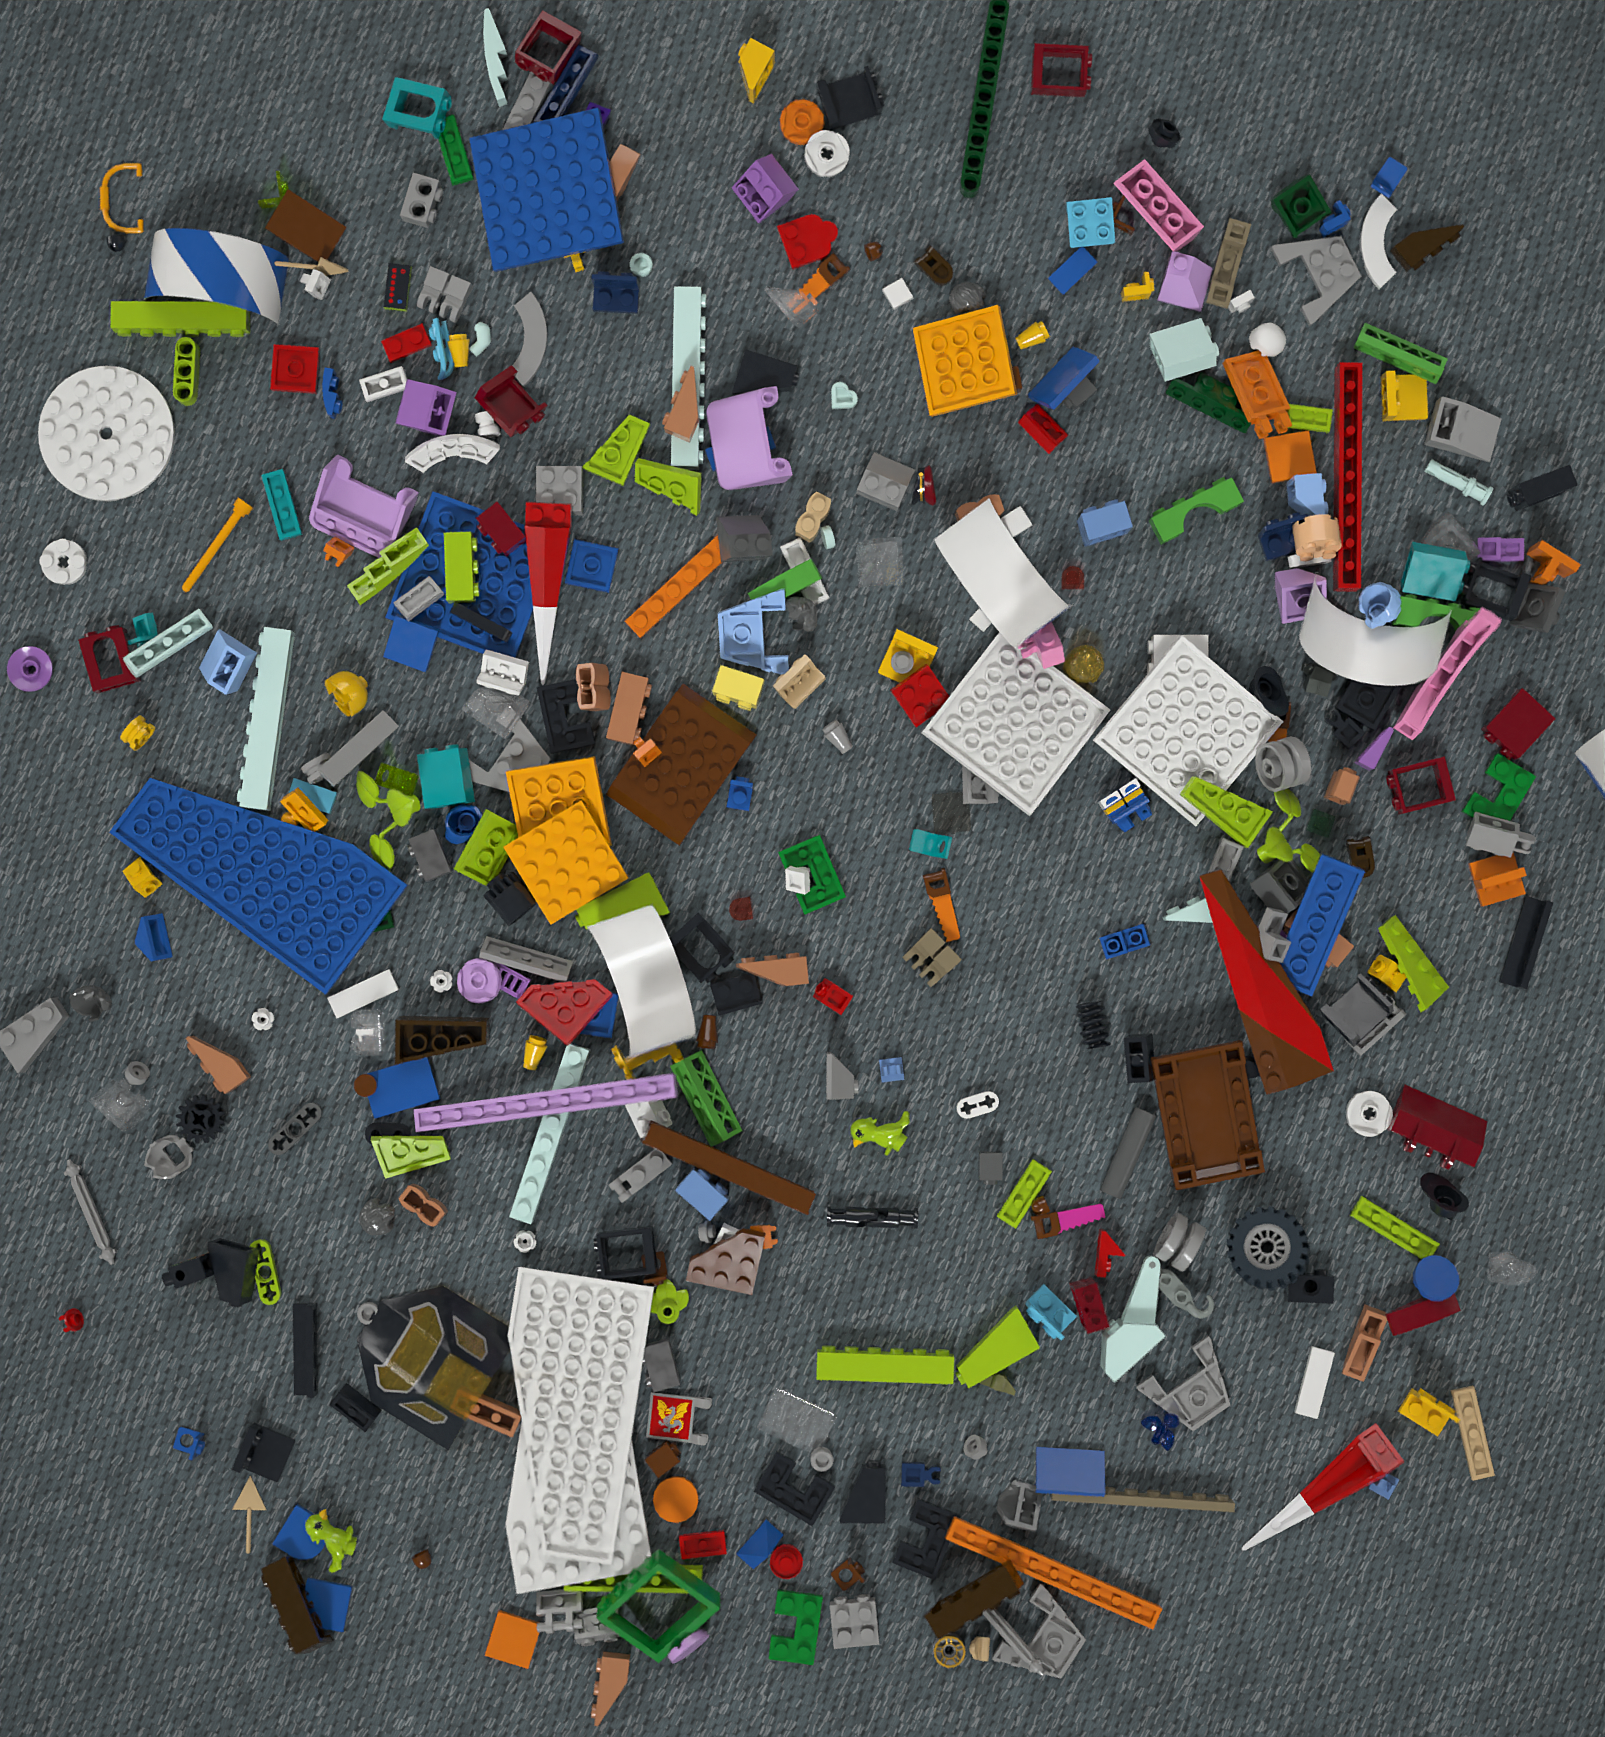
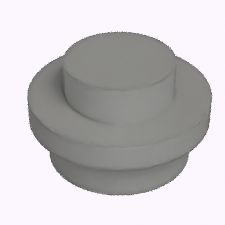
[891,651,914,674]
[698,1220,716,1243]

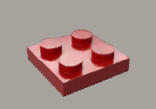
[270,344,320,394]
[890,664,949,727]

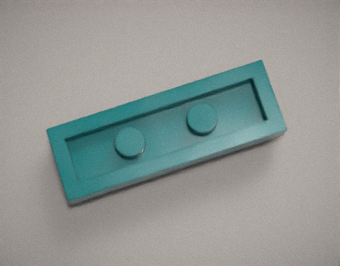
[261,469,303,541]

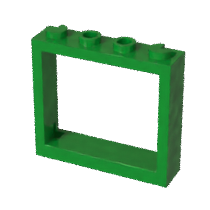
[597,1549,720,1663]

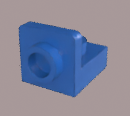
[1319,200,1351,238]
[727,777,753,811]

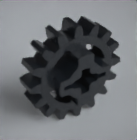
[176,1094,227,1144]

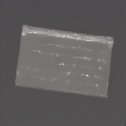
[756,1386,838,1453]

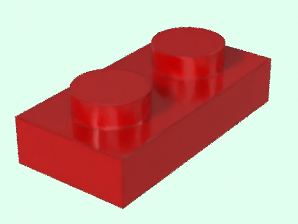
[381,324,432,363]
[679,1530,727,1559]

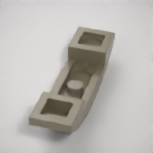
[1206,218,1251,309]

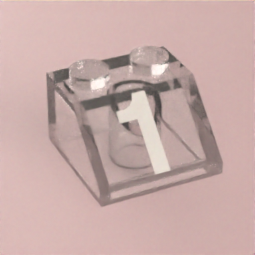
[351,1009,386,1056]

